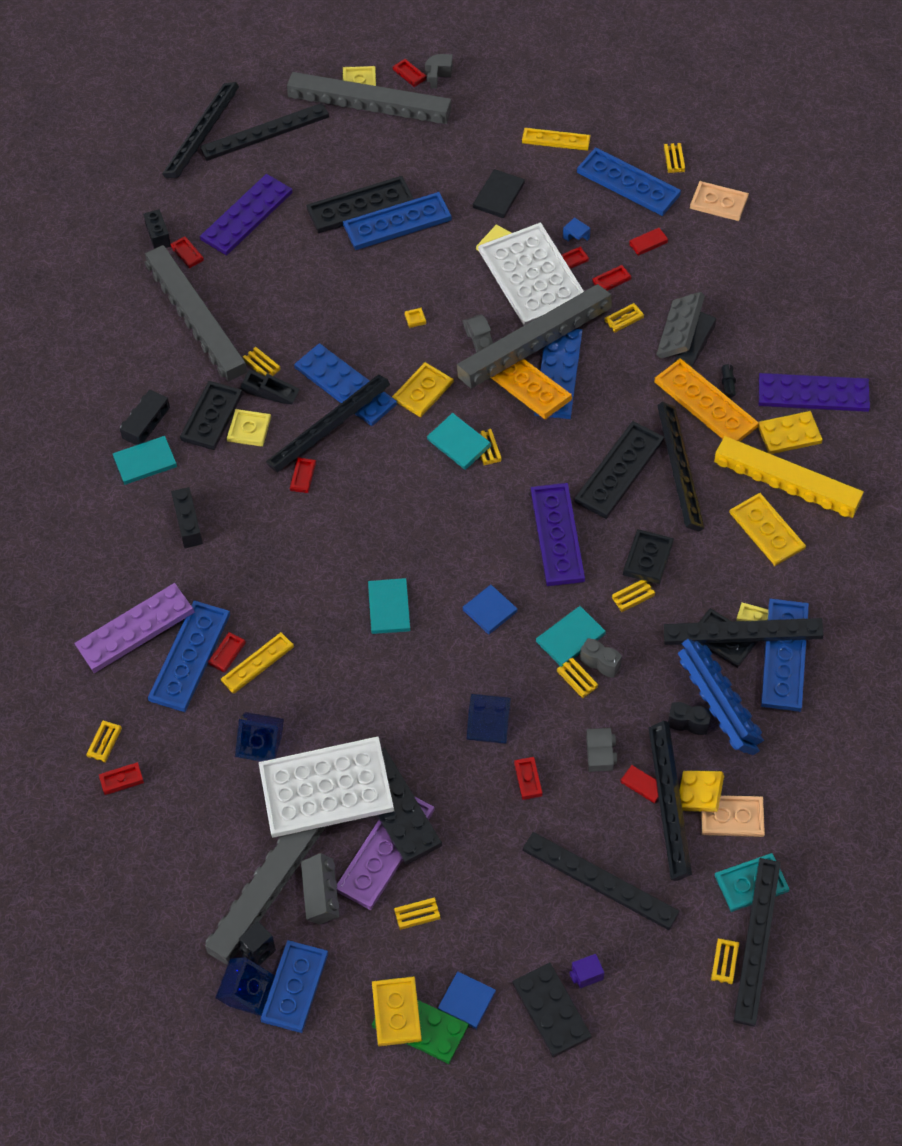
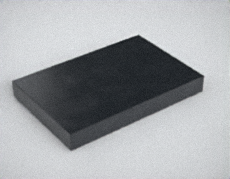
[473,169,525,218]
[623,529,674,585]
[699,608,757,668]

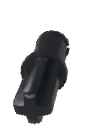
[721,364,736,398]

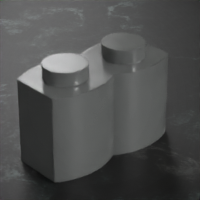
[580,638,622,677]
[586,728,617,772]

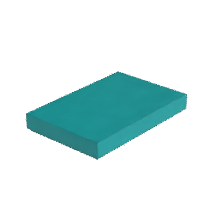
[427,413,491,470]
[112,436,177,485]
[368,578,410,634]
[536,606,606,667]
[714,853,790,912]

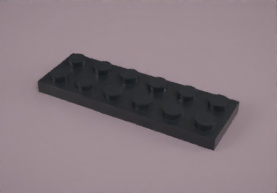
[306,176,414,233]
[574,421,664,519]
[377,747,442,865]

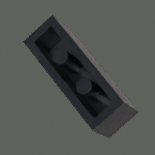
[120,390,170,445]
[171,487,203,548]

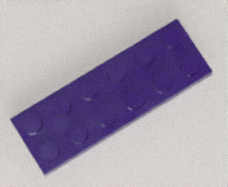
[200,174,293,256]
[759,373,870,412]
[531,483,585,586]

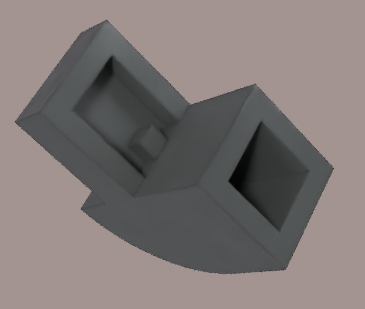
[425,54,453,89]
[462,314,493,353]

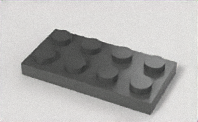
[656,292,705,359]

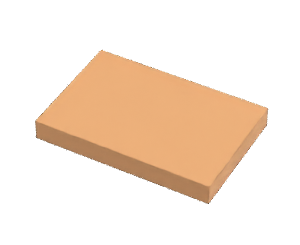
[690,181,749,221]
[701,796,765,837]

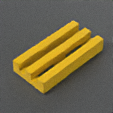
[664,143,685,173]
[605,303,644,333]
[243,347,280,376]
[480,429,501,465]
[612,580,655,612]
[557,658,598,698]
[86,720,122,762]
[394,897,440,930]
[711,938,739,984]

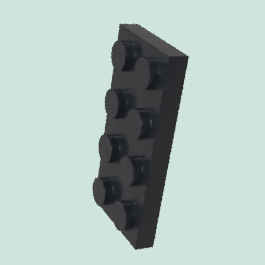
[180,381,243,450]
[512,962,592,1058]

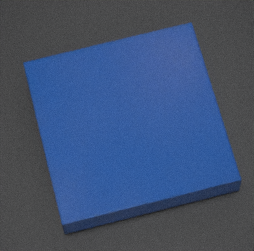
[463,585,517,634]
[438,971,496,1029]

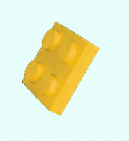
[679,771,724,812]

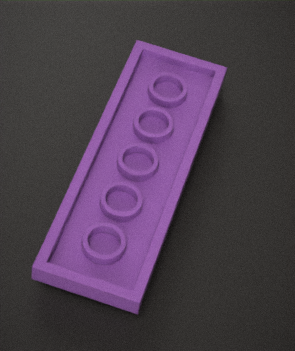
[75,583,195,673]
[337,797,435,910]

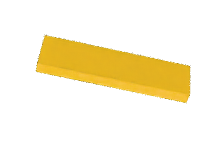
[522,128,591,151]
[221,632,294,694]

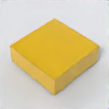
[404,308,426,328]

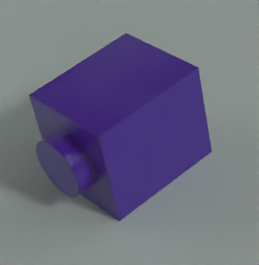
[569,954,604,989]

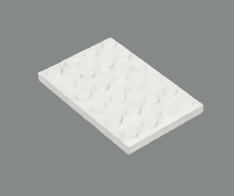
[478,222,584,326]
[259,737,394,838]

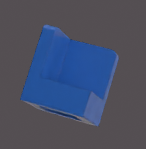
[563,218,590,241]

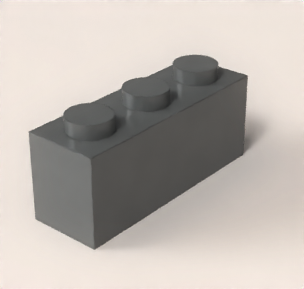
[301,853,339,924]

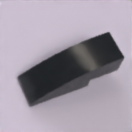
[675,312,716,367]
[240,369,299,404]

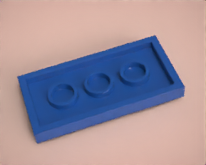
[260,940,328,1033]

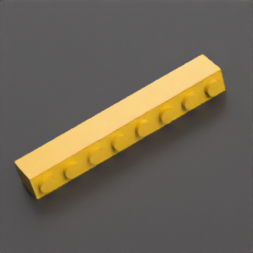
[714,436,864,518]

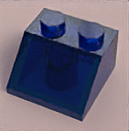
[467,694,511,744]
[235,712,284,762]
[215,957,275,1016]

